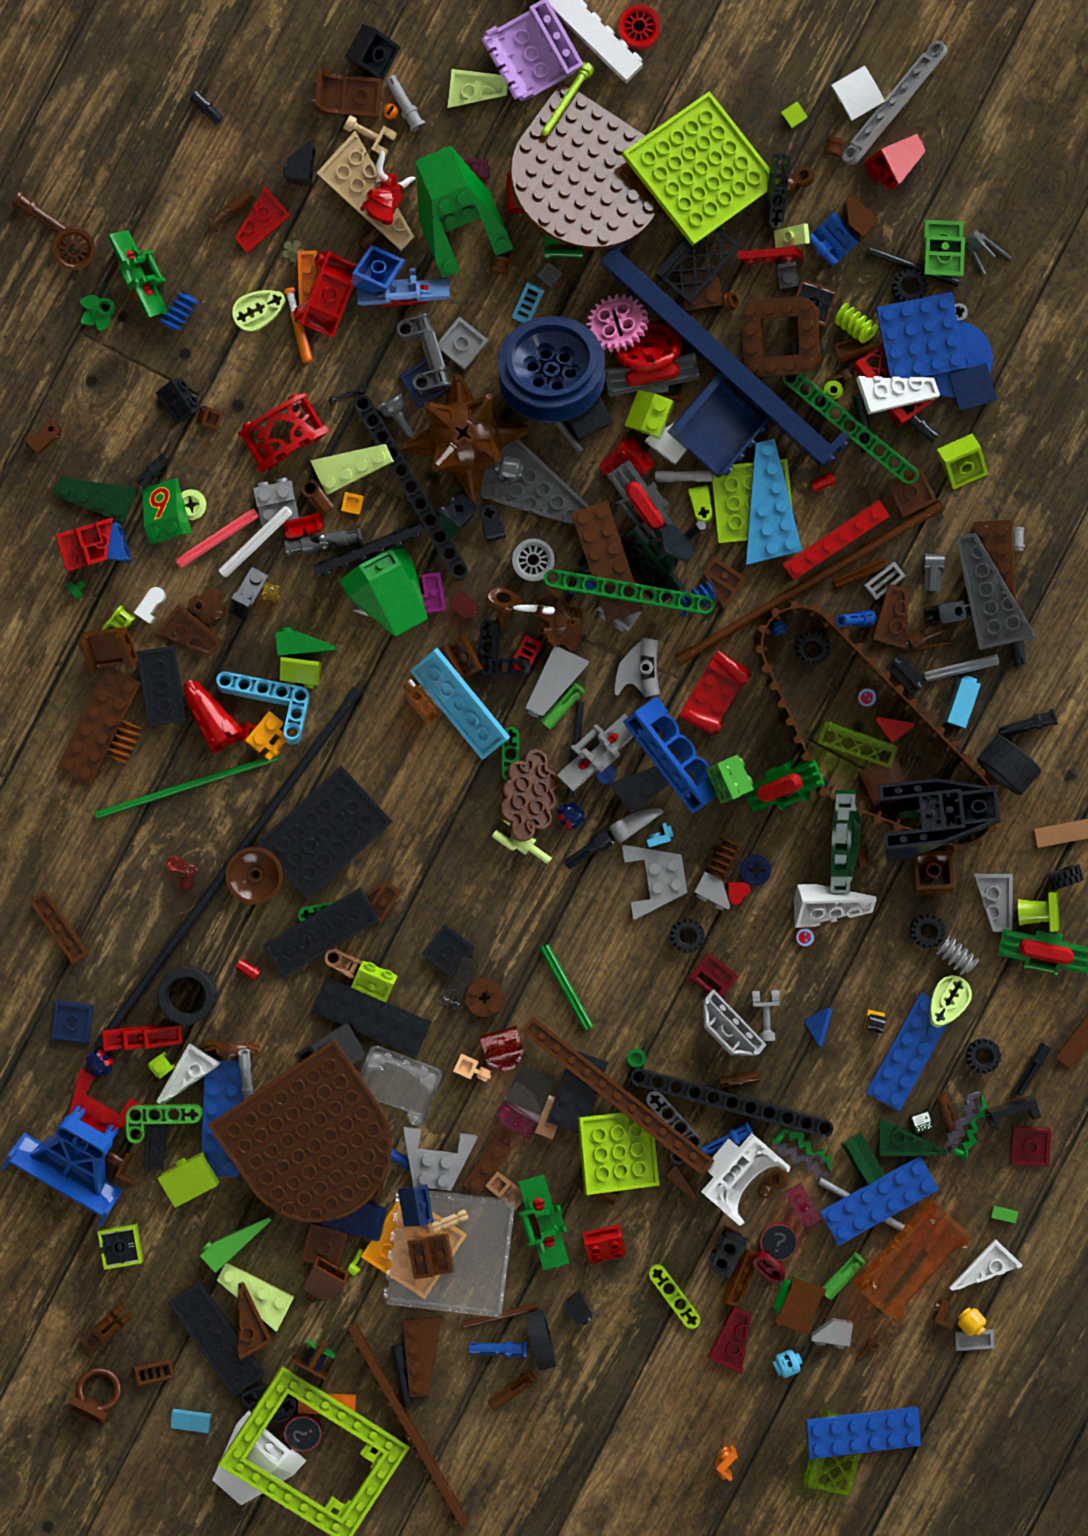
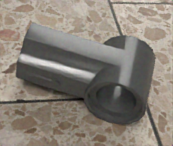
[923,553,945,592]

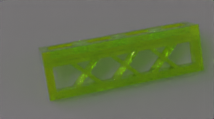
[817,720,898,768]

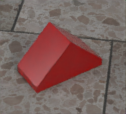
[875,717,915,743]

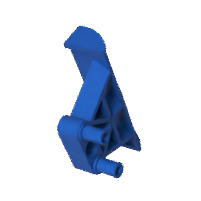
[1,1106,123,1227]

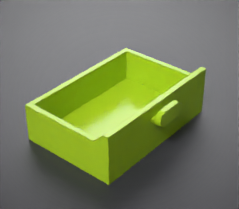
[157,1152,220,1208]

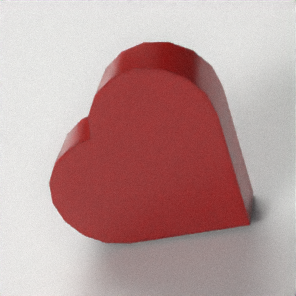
[728,882,751,905]

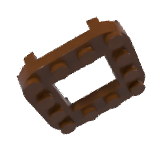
[742,296,822,378]

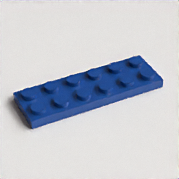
[865,992,947,1111]
[201,1060,243,1177]
[819,1156,939,1245]
[805,1406,921,1459]

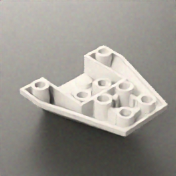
[213,1410,306,1505]

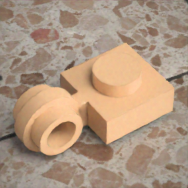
[453,1054,492,1082]

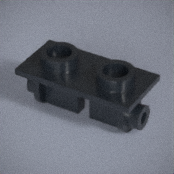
[886,654,926,695]

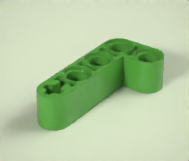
[126,1104,203,1144]

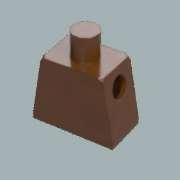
[304,1255,349,1303]

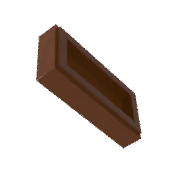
[833,337,876,363]

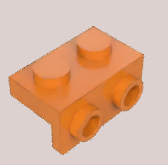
[715,1444,738,1481]

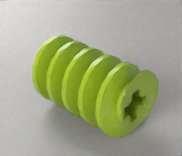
[835,303,878,343]

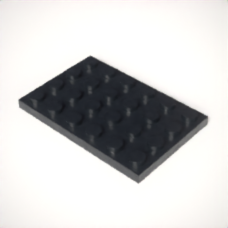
[256,766,393,900]

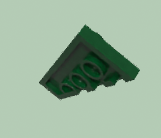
[53,477,139,524]

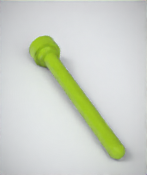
[542,62,594,136]

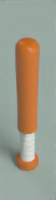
[284,287,313,363]

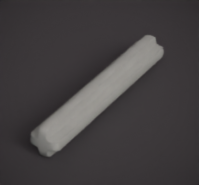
[924,655,999,682]

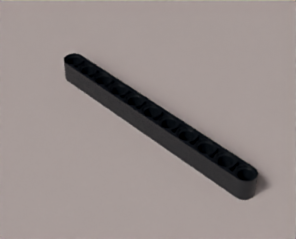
[354,395,468,580]
[630,1067,834,1137]

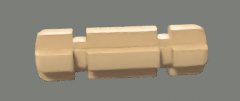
[431,1210,468,1233]

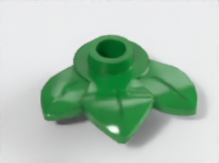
[80,295,115,332]

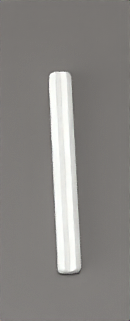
[219,506,292,577]

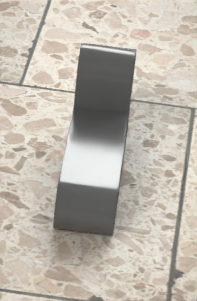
[646,1090,702,1164]

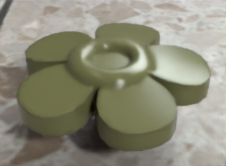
[282,240,304,262]

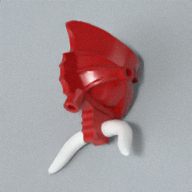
[360,150,416,225]

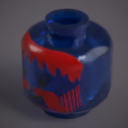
[557,802,585,830]
[85,1049,113,1077]

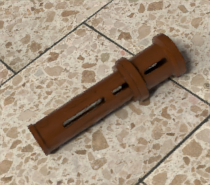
[12,191,67,233]

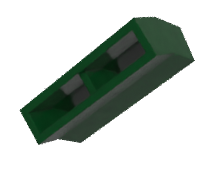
[841,1132,885,1185]

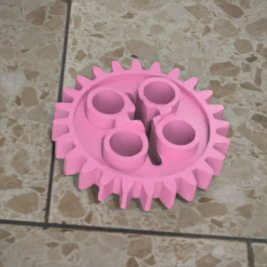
[586,294,649,352]

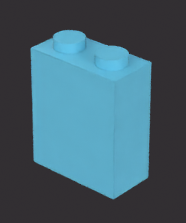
[943,676,981,729]

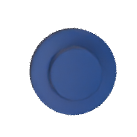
[770,620,788,636]

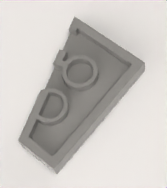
[974,874,1013,932]

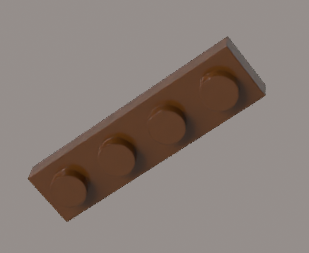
[29,890,89,964]

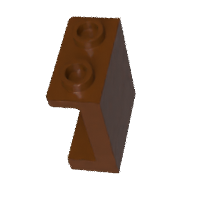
[78,627,138,674]

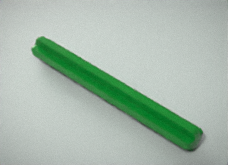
[540,944,593,1031]

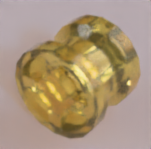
[262,582,281,603]

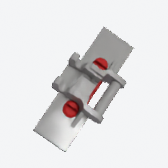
[557,714,634,792]

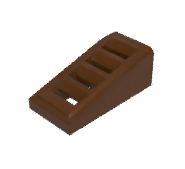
[665,1163,697,1201]
[133,1359,175,1387]

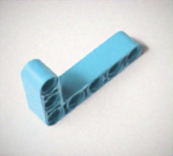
[216,672,309,744]

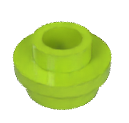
[824,380,843,400]

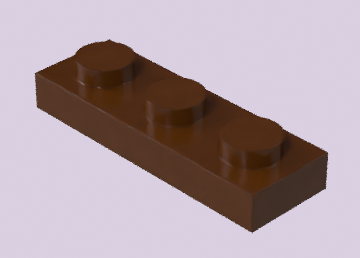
[463,1137,511,1196]
[721,1248,758,1307]

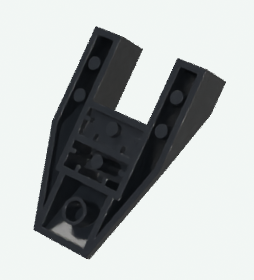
[878,778,1001,862]

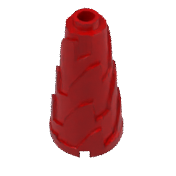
[183,680,244,753]

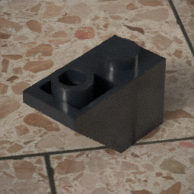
[564,1290,593,1326]

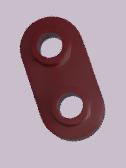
[753,1252,785,1283]

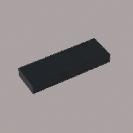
[144,1110,167,1170]

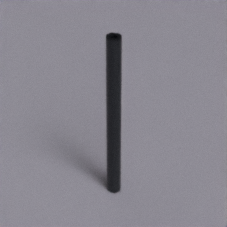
[867,247,960,287]
[566,702,584,798]

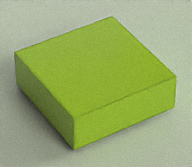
[781,102,808,129]

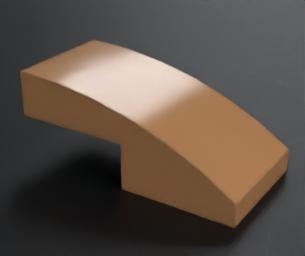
[535,1095,558,1140]
[486,1171,523,1210]

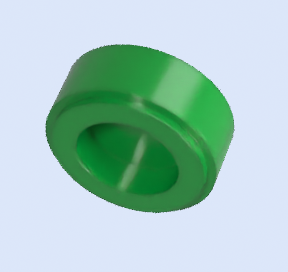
[627,1048,646,1068]

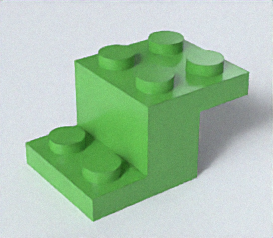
[923,220,965,277]
[705,754,754,804]

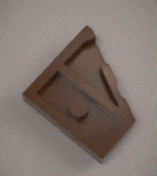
[703,557,746,609]
[365,881,402,923]

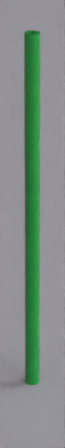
[95,755,279,819]

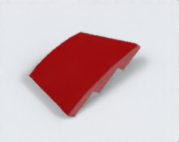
[54,518,113,572]

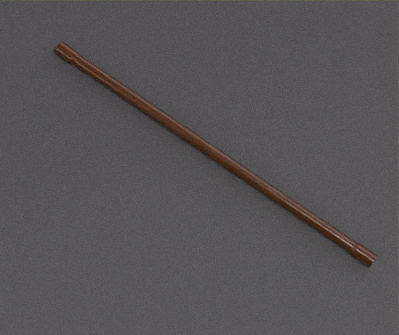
[675,500,945,666]

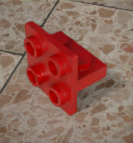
[582,1224,626,1263]

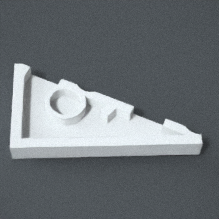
[156,1044,220,1104]
[949,1239,1023,1291]

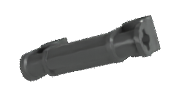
[397,313,451,395]

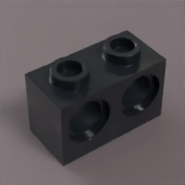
[708,1229,748,1278]

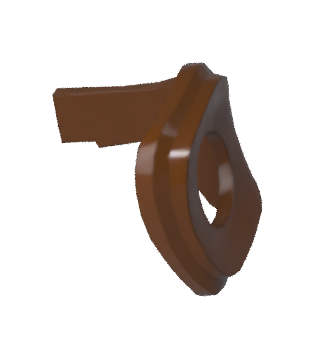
[485,586,522,629]

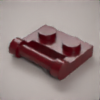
[687,952,739,998]

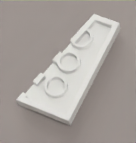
[856,376,940,414]

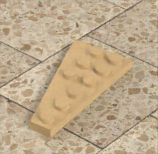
[317,131,414,252]

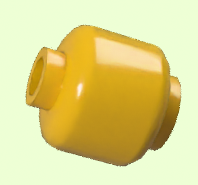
[958,1308,986,1337]

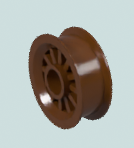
[52,226,95,270]

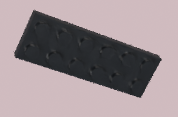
[313,521,424,577]
[263,887,381,978]
[311,976,432,1057]
[168,1280,265,1397]

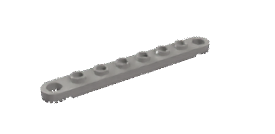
[842,40,947,165]

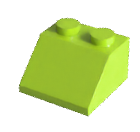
[624,390,674,439]
[937,434,988,490]
[280,657,322,689]

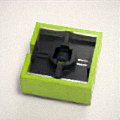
[97,1223,144,1270]

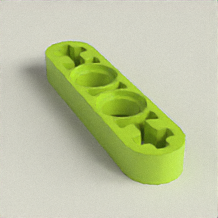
[649,1264,700,1329]

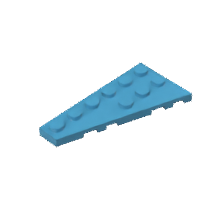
[746,439,802,565]

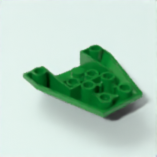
[339,546,428,637]

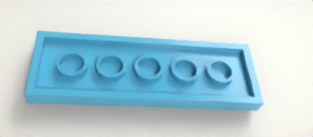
[410,648,510,760]

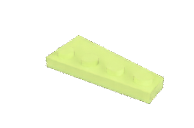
[310,444,394,495]
[217,1263,294,1332]

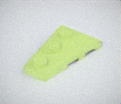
[447,69,508,108]

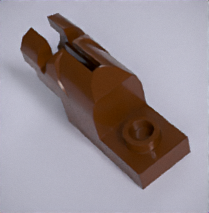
[79,1304,133,1355]

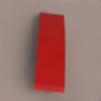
[101,1024,182,1051]

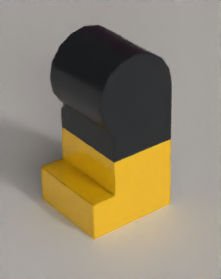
[863,1009,886,1034]

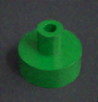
[66,580,86,600]

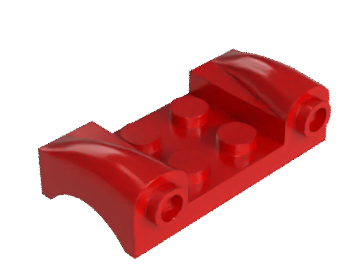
[293,250,358,338]
[678,650,752,736]

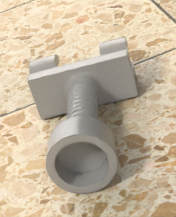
[752,990,780,1041]

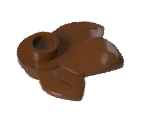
[188,589,226,626]

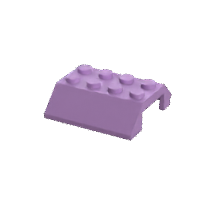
[481,0,584,101]

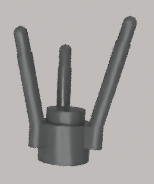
[966,230,1012,276]

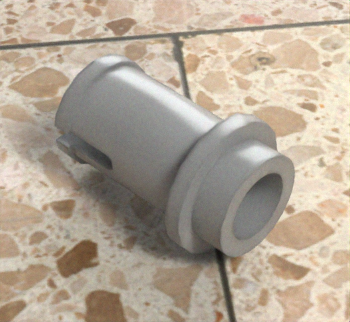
[1013,527,1025,552]

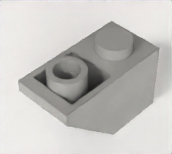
[694,871,730,911]
[810,1318,853,1349]

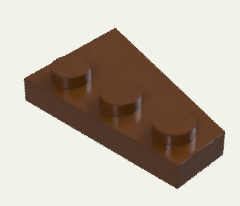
[871,584,909,650]
[155,604,223,656]

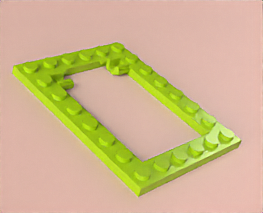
[218,1366,410,1536]

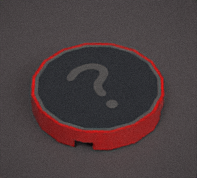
[760,1223,798,1261]
[284,1413,322,1452]

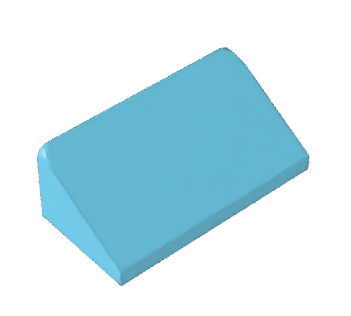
[171,1409,211,1433]

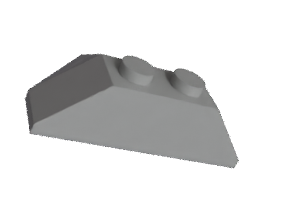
[703,989,767,1056]

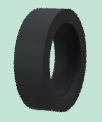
[526,1310,557,1371]

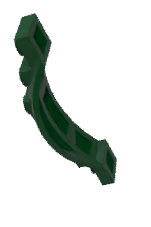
[830,790,861,893]

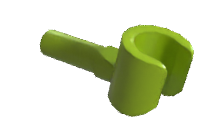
[347,1248,363,1276]

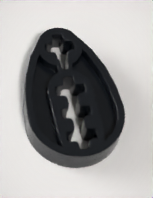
[241,1384,297,1423]

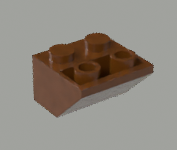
[844,194,878,242]

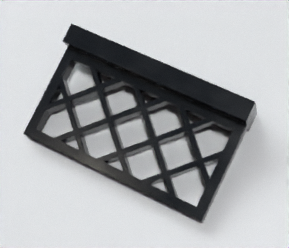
[656,227,741,304]

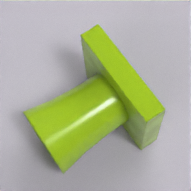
[1018,891,1059,932]

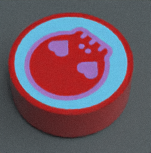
[857,688,877,707]
[795,927,815,947]

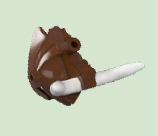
[513,600,583,652]

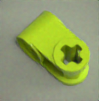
[688,485,712,523]
[102,605,136,630]

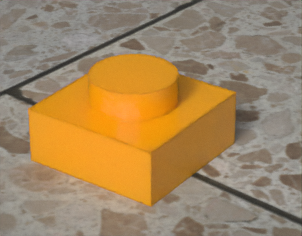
[341,492,364,515]

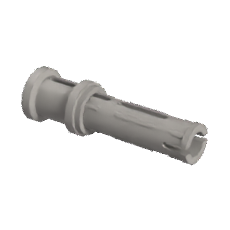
[385,75,426,132]

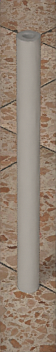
[818,1177,905,1231]

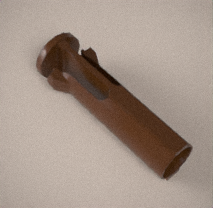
[206,188,254,233]
[487,1369,538,1411]

